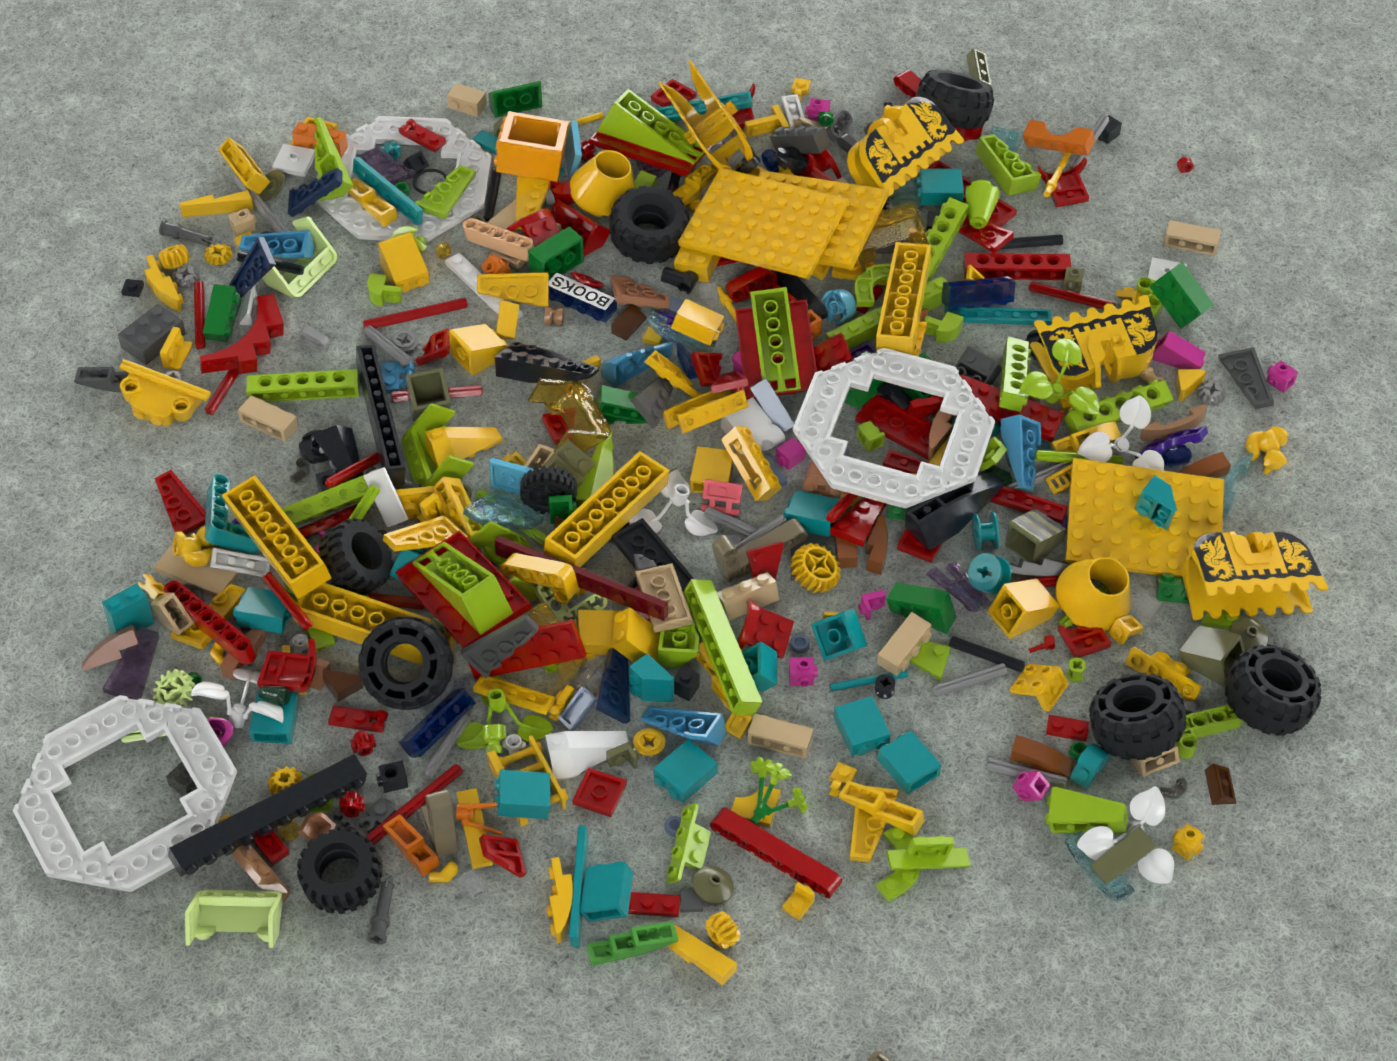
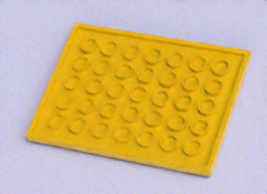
[678,168,849,279]
[758,170,889,270]
[1065,458,1224,577]

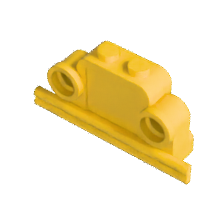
[119,359,211,426]

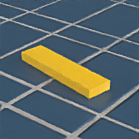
[473,675,555,715]

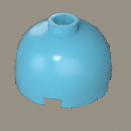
[822,289,857,325]

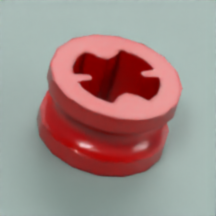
[1177,156,1194,173]

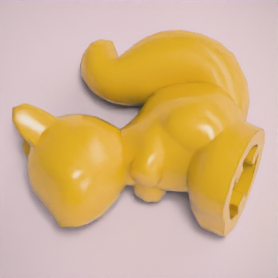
[1245,426,1288,475]
[172,526,221,567]

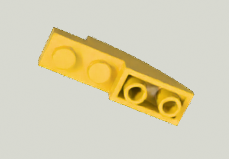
[673,164,718,208]
[144,254,184,312]
[1050,421,1121,452]
[546,857,573,943]

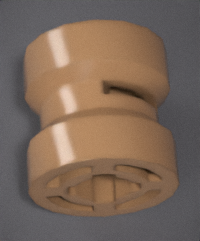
[544,307,564,326]

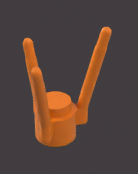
[456,802,503,836]

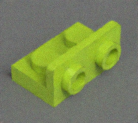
[978,437,1008,474]

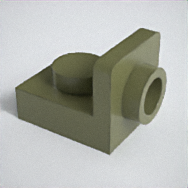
[606,742,639,769]

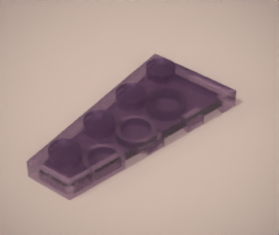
[102,627,159,700]

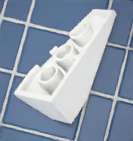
[545,731,629,781]

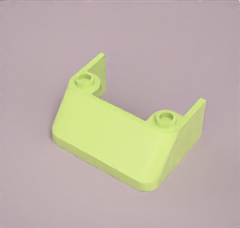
[262,216,337,298]
[185,890,282,948]

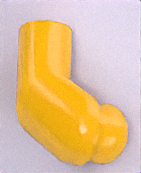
[210,642,225,666]
[429,861,458,883]

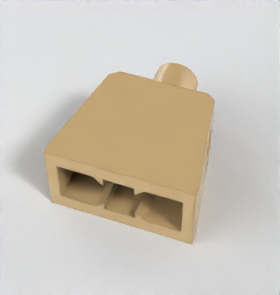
[150,593,194,635]

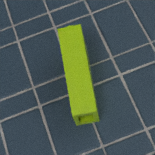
[1045,787,1128,833]

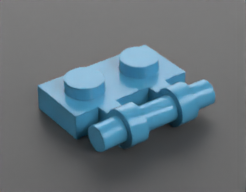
[381,360,414,393]

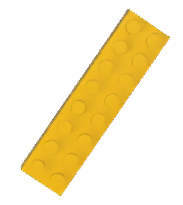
[876,242,931,355]
[543,451,670,567]
[222,475,331,599]
[294,583,457,665]

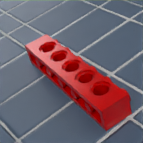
[963,253,1071,280]

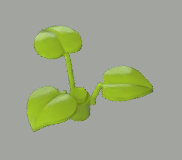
[1019,338,1099,415]
[456,675,553,750]

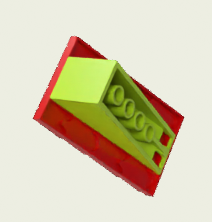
[587,89,715,176]
[735,287,817,400]
[395,531,532,648]

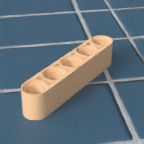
[463,218,534,261]

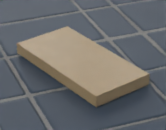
[154,543,240,596]
[635,563,693,633]

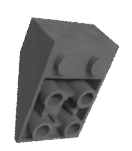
[955,346,1002,385]

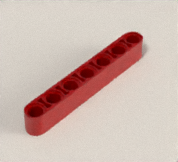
[164,581,256,664]
[709,807,842,898]

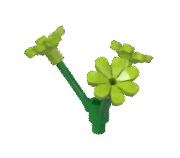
[750,757,808,824]

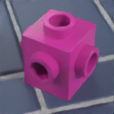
[805,98,831,122]
[1266,360,1298,393]
[789,657,818,687]
[1012,771,1050,801]

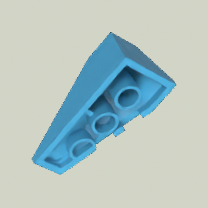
[239,230,316,259]
[601,342,672,388]
[1000,415,1041,492]
[641,706,727,746]

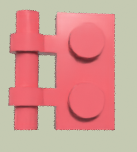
[701,479,743,517]

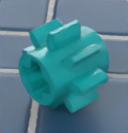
[380,140,402,162]

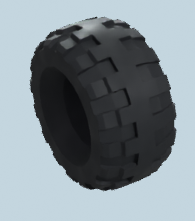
[916,69,995,129]
[609,185,690,264]
[358,616,454,710]
[1224,644,1322,736]
[1089,673,1186,760]

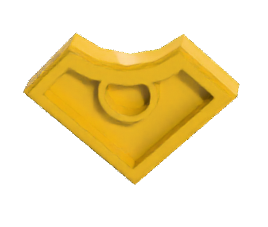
[731,786,781,828]

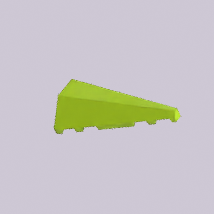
[314,116,354,202]
[575,428,615,507]

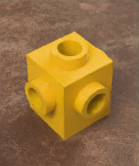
[1172,823,1205,861]

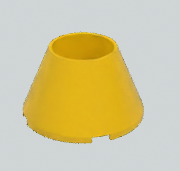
[569,150,635,217]
[1056,557,1132,632]

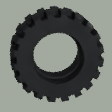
[318,518,393,596]
[297,828,382,914]

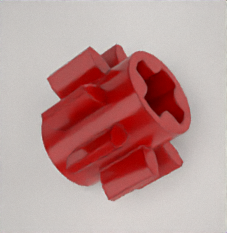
[580,140,597,163]
[350,731,377,756]
[339,792,365,817]

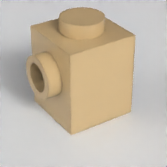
[228,208,257,237]

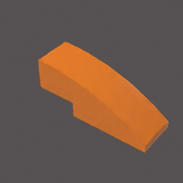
[383,814,440,877]

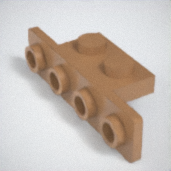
[232,845,290,905]

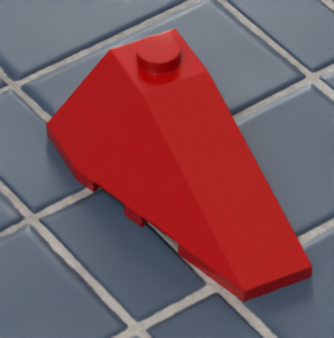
[551,199,609,256]

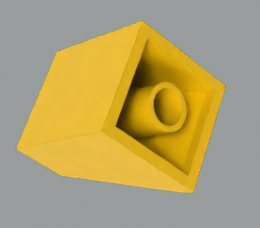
[378,232,430,293]
[449,324,508,376]
[987,579,1060,639]

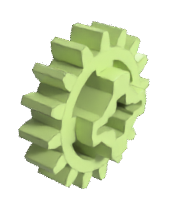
[153,669,195,708]

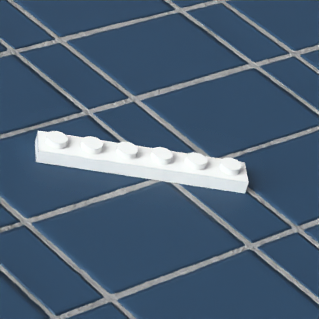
[445,253,523,319]

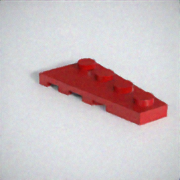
[948,215,1014,254]
[711,370,748,393]
[155,470,206,535]
[830,497,887,547]
[297,504,369,539]

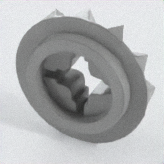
[172,265,200,288]
[390,330,419,354]
[1197,380,1227,404]

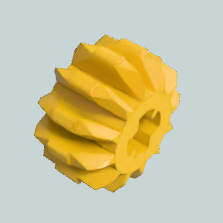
[158,244,190,270]
[268,765,302,795]
[705,911,740,950]

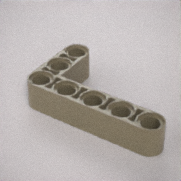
[712,519,808,582]
[420,789,458,858]

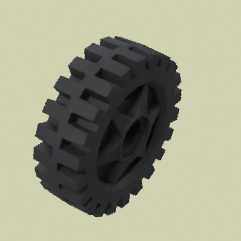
[520,466,577,514]

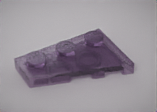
[362,147,416,185]

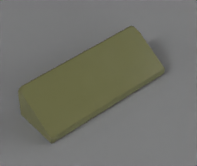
[966,48,992,87]
[1091,827,1156,885]

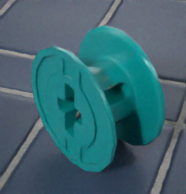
[972,511,1000,551]
[968,553,1012,594]

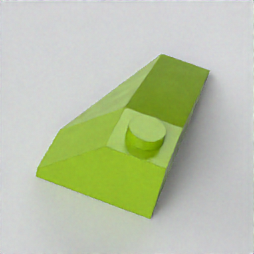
[658,596,700,668]

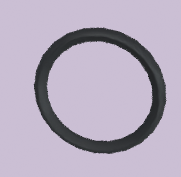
[413,168,447,194]

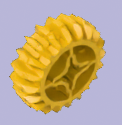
[790,543,842,594]

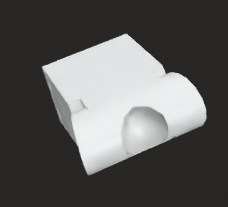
[721,397,785,452]

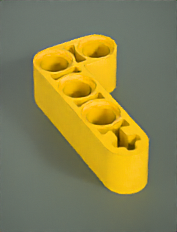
[500,553,579,604]

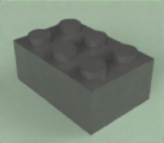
[118,304,186,365]

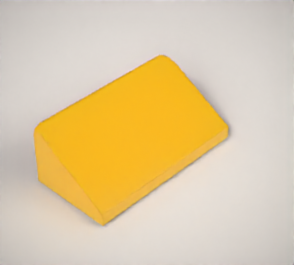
[496,300,520,339]

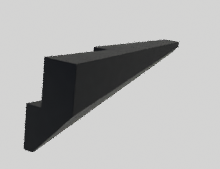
[310,425,371,507]

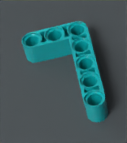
[205,474,259,555]

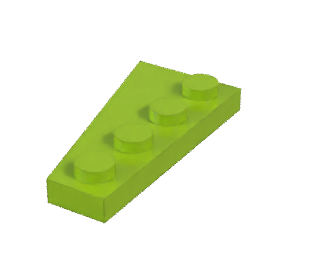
[415,165,476,220]

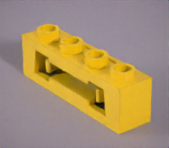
[218,137,270,194]
[721,426,782,501]
[432,476,482,550]

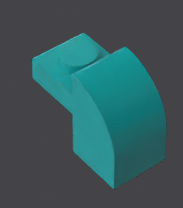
[1069,743,1112,789]

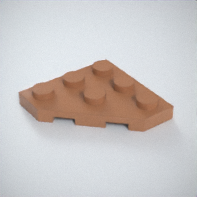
[610,275,670,310]

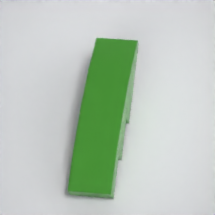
[586,921,678,966]

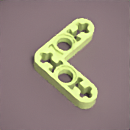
[535,584,607,625]

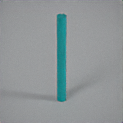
[829,669,908,692]

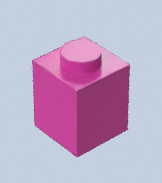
[776,437,805,470]

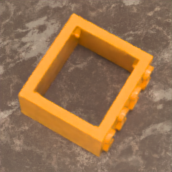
[494,111,569,182]

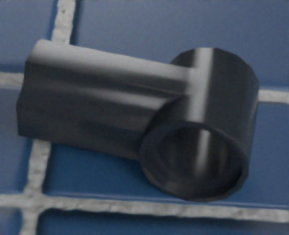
[661,267,699,294]
[877,382,913,410]

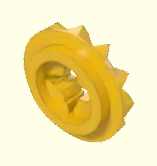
[204,243,233,265]
[633,728,666,758]

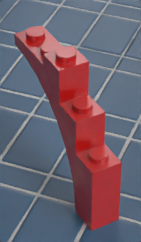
[200,294,284,374]

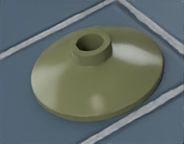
[258,170,285,201]
[1230,617,1268,652]
[692,866,734,904]

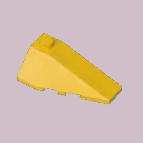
[425,427,503,468]

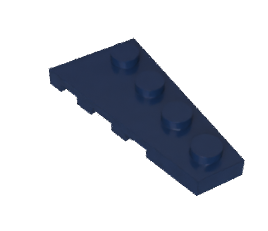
[288,168,343,217]
[229,237,276,298]
[596,648,630,724]

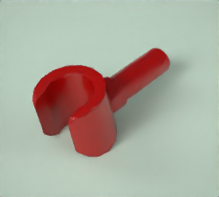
[1029,635,1055,653]

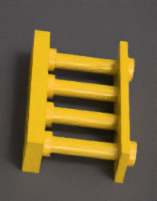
[662,390,749,433]
[487,735,568,826]

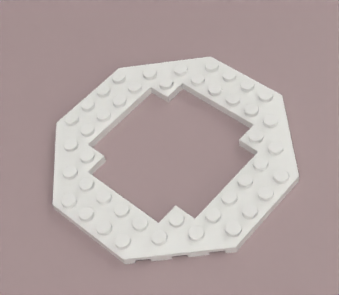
[316,116,492,242]
[793,348,995,509]
[13,695,237,892]

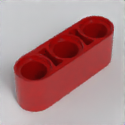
[893,70,921,99]
[726,266,777,303]

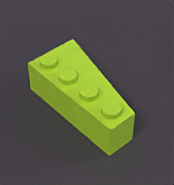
[975,134,1042,196]

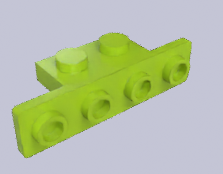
[666,803,711,884]
[886,836,971,870]

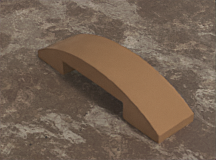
[1140,404,1207,441]

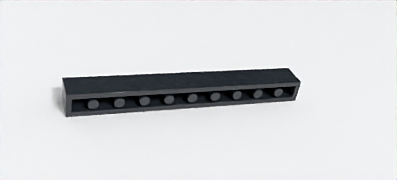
[356,345,406,485]
[168,754,367,877]

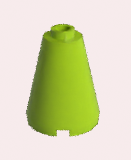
[965,180,1000,229]

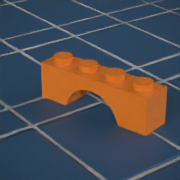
[1022,120,1095,156]

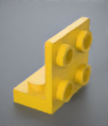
[1009,664,1069,712]

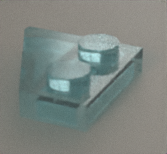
[991,126,1024,153]

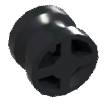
[875,674,895,699]

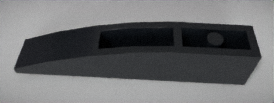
[494,342,599,384]
[905,472,1005,551]

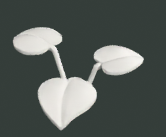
[1078,396,1164,471]
[629,470,718,536]
[191,668,284,728]
[1077,786,1174,884]

